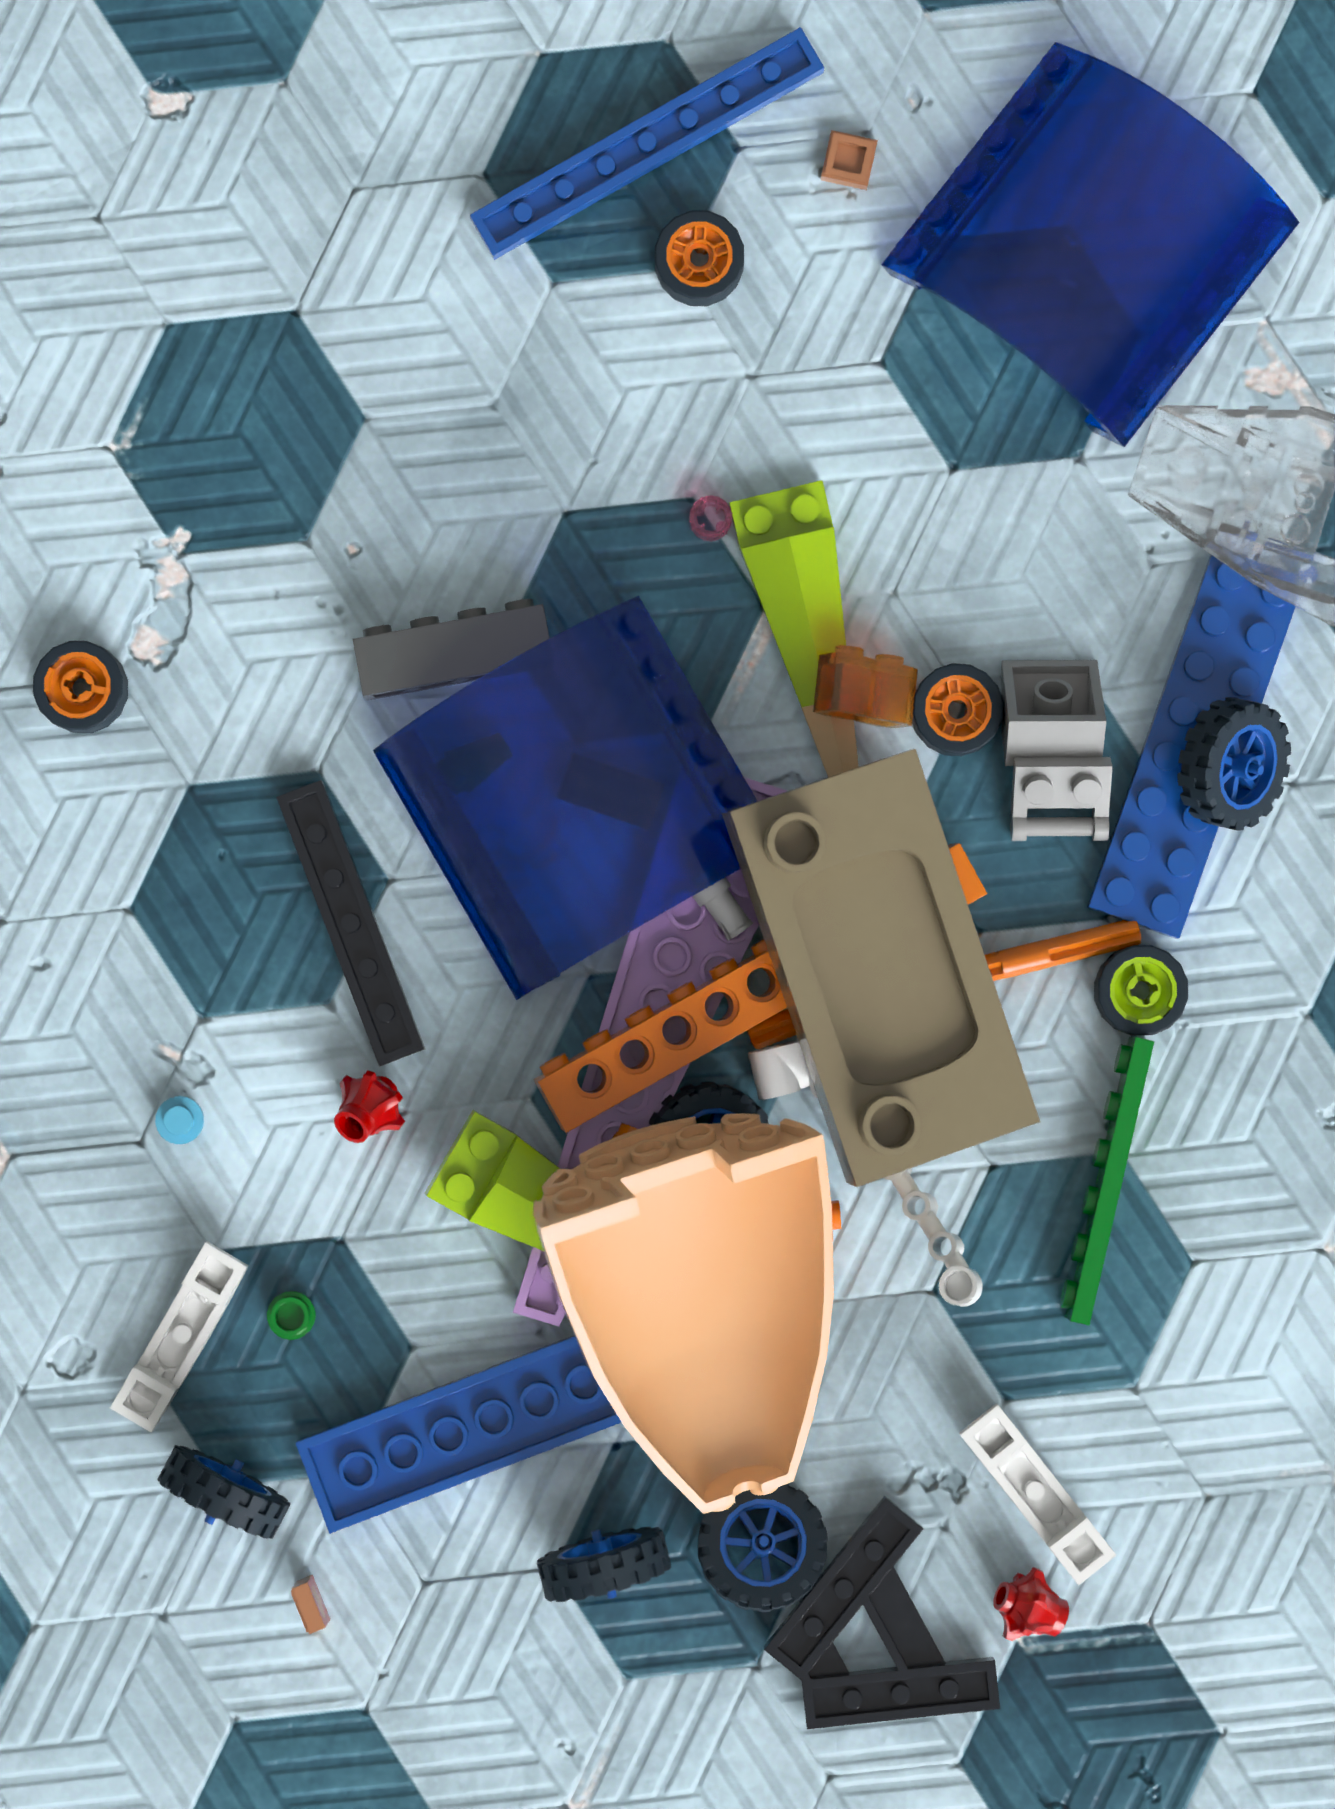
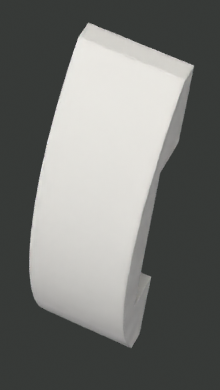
[110,1241,249,1433]
[959,1403,1116,1585]

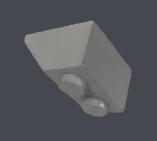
[1001,660,1106,766]

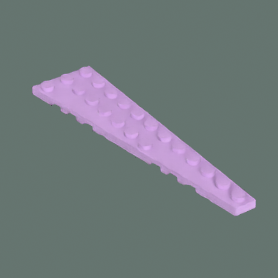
[513,759,787,1327]

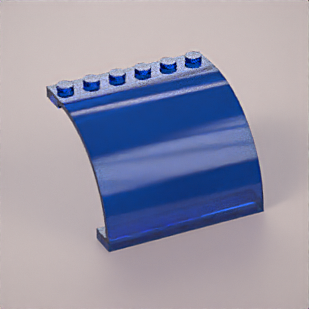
[881,42,1300,447]
[373,595,757,1000]

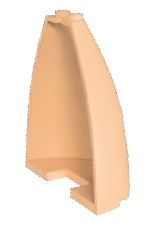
[533,1114,834,1514]

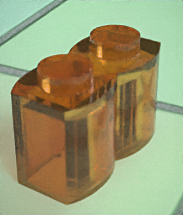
[813,645,918,728]

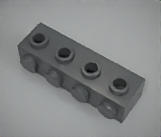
[353,599,555,701]

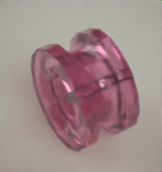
[689,495,732,541]

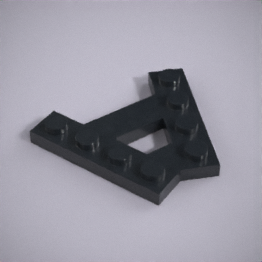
[764,1496,1000,1729]

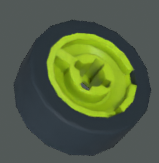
[1094,945,1188,1036]

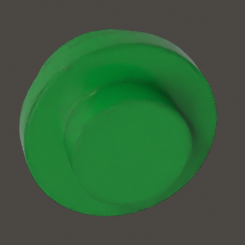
[267,1291,316,1340]

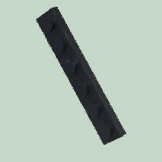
[276,780,425,1067]

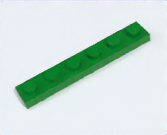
[1060,1037,1155,1326]

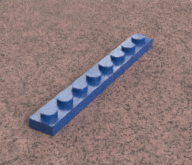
[470,27,825,260]

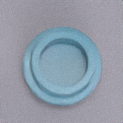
[155,1096,204,1144]

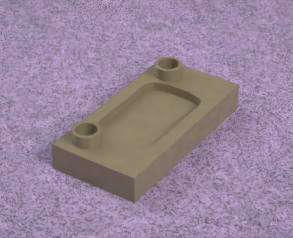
[722,749,1040,1187]

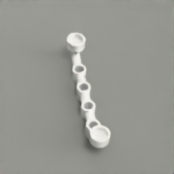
[809,1076,982,1306]

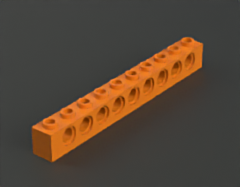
[533,843,987,1133]

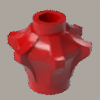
[334,1070,405,1143]
[993,1567,1069,1641]

